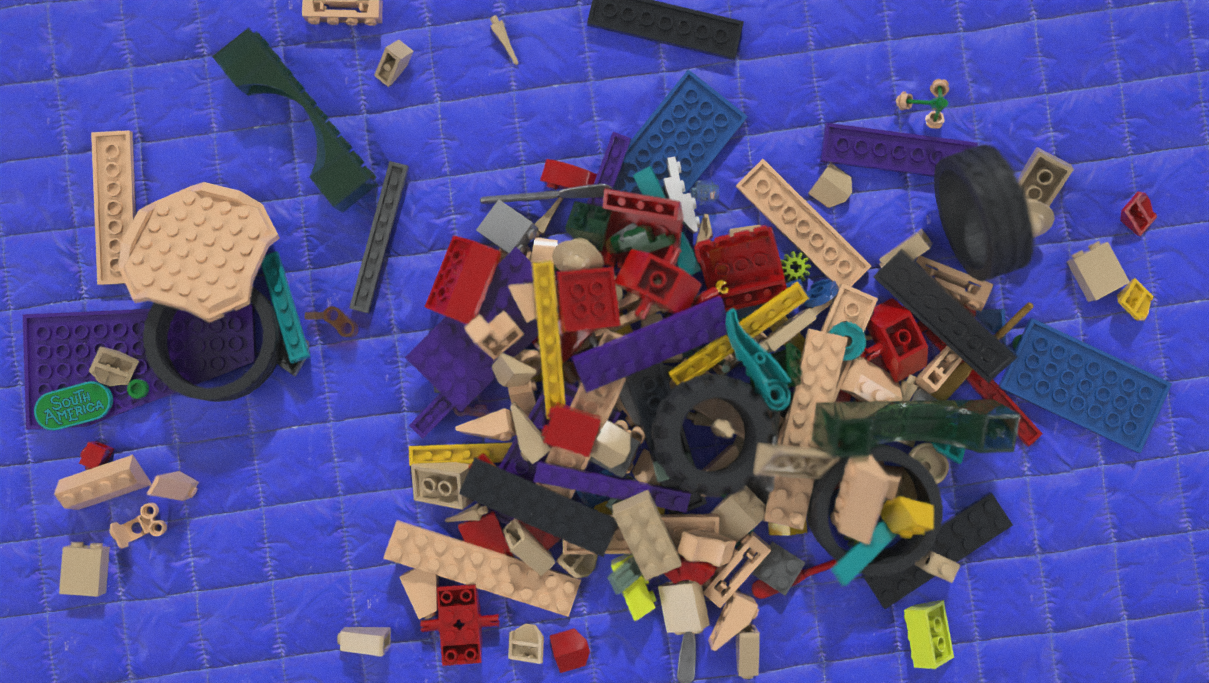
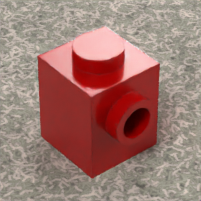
[79,441,114,470]

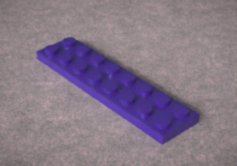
[820,123,978,177]
[572,296,728,393]

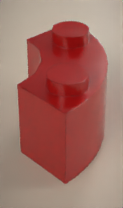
[540,159,597,190]
[663,554,718,586]

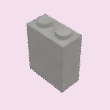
[476,199,539,254]

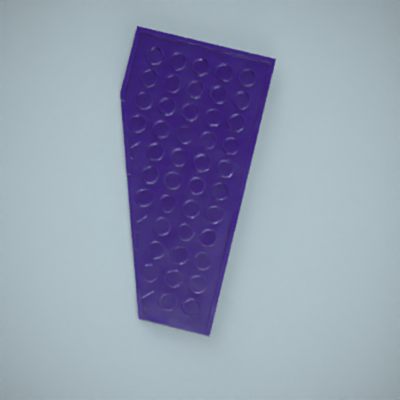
[23,304,257,430]

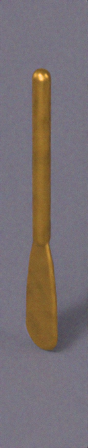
[930,302,1033,403]

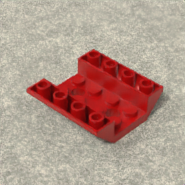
[425,235,502,324]

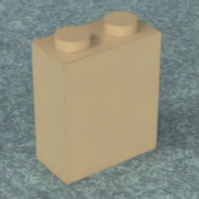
[1066,241,1130,302]
[59,542,110,597]
[658,580,710,635]

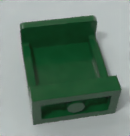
[750,343,802,393]

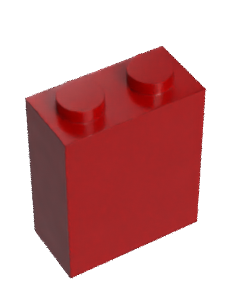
[541,402,601,457]

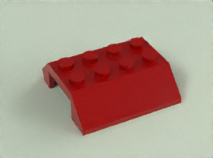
[599,189,684,268]
[694,225,787,312]

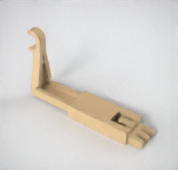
[758,297,872,353]

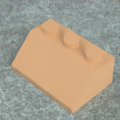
[840,356,902,416]

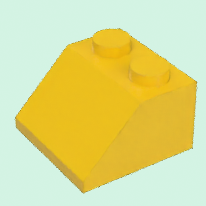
[879,497,934,538]

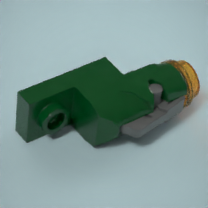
[605,223,676,255]

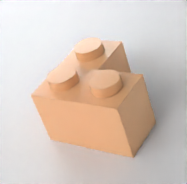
[465,311,524,360]

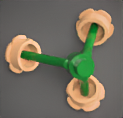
[896,79,949,129]

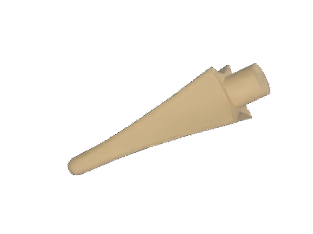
[490,15,518,65]
[534,197,564,239]
[892,374,919,425]
[686,411,714,427]
[445,503,488,523]

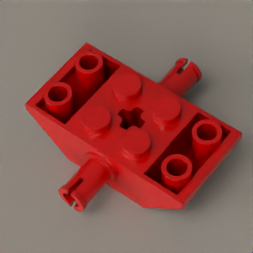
[615,245,702,320]
[863,298,929,383]
[420,584,500,666]

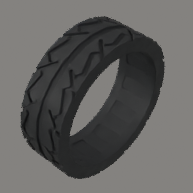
[934,144,1034,281]
[143,286,283,402]
[806,442,943,576]

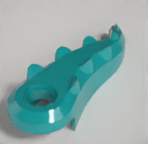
[726,308,791,411]

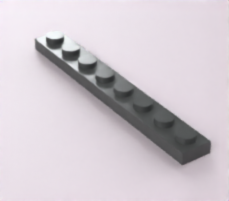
[349,161,409,313]

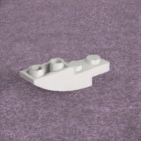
[663,157,700,234]

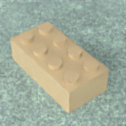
[612,490,682,581]

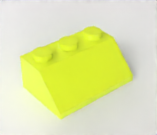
[611,554,657,621]
[904,600,954,669]

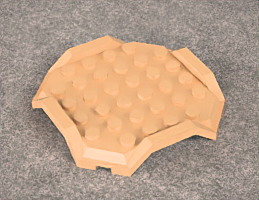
[118,182,280,323]

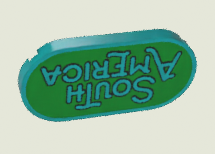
[34,381,113,430]

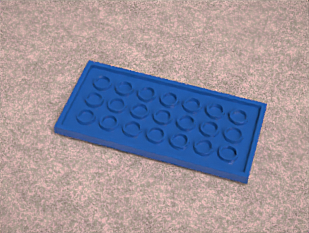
[613,69,748,199]
[999,318,1172,453]

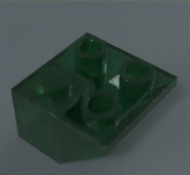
[565,201,612,252]

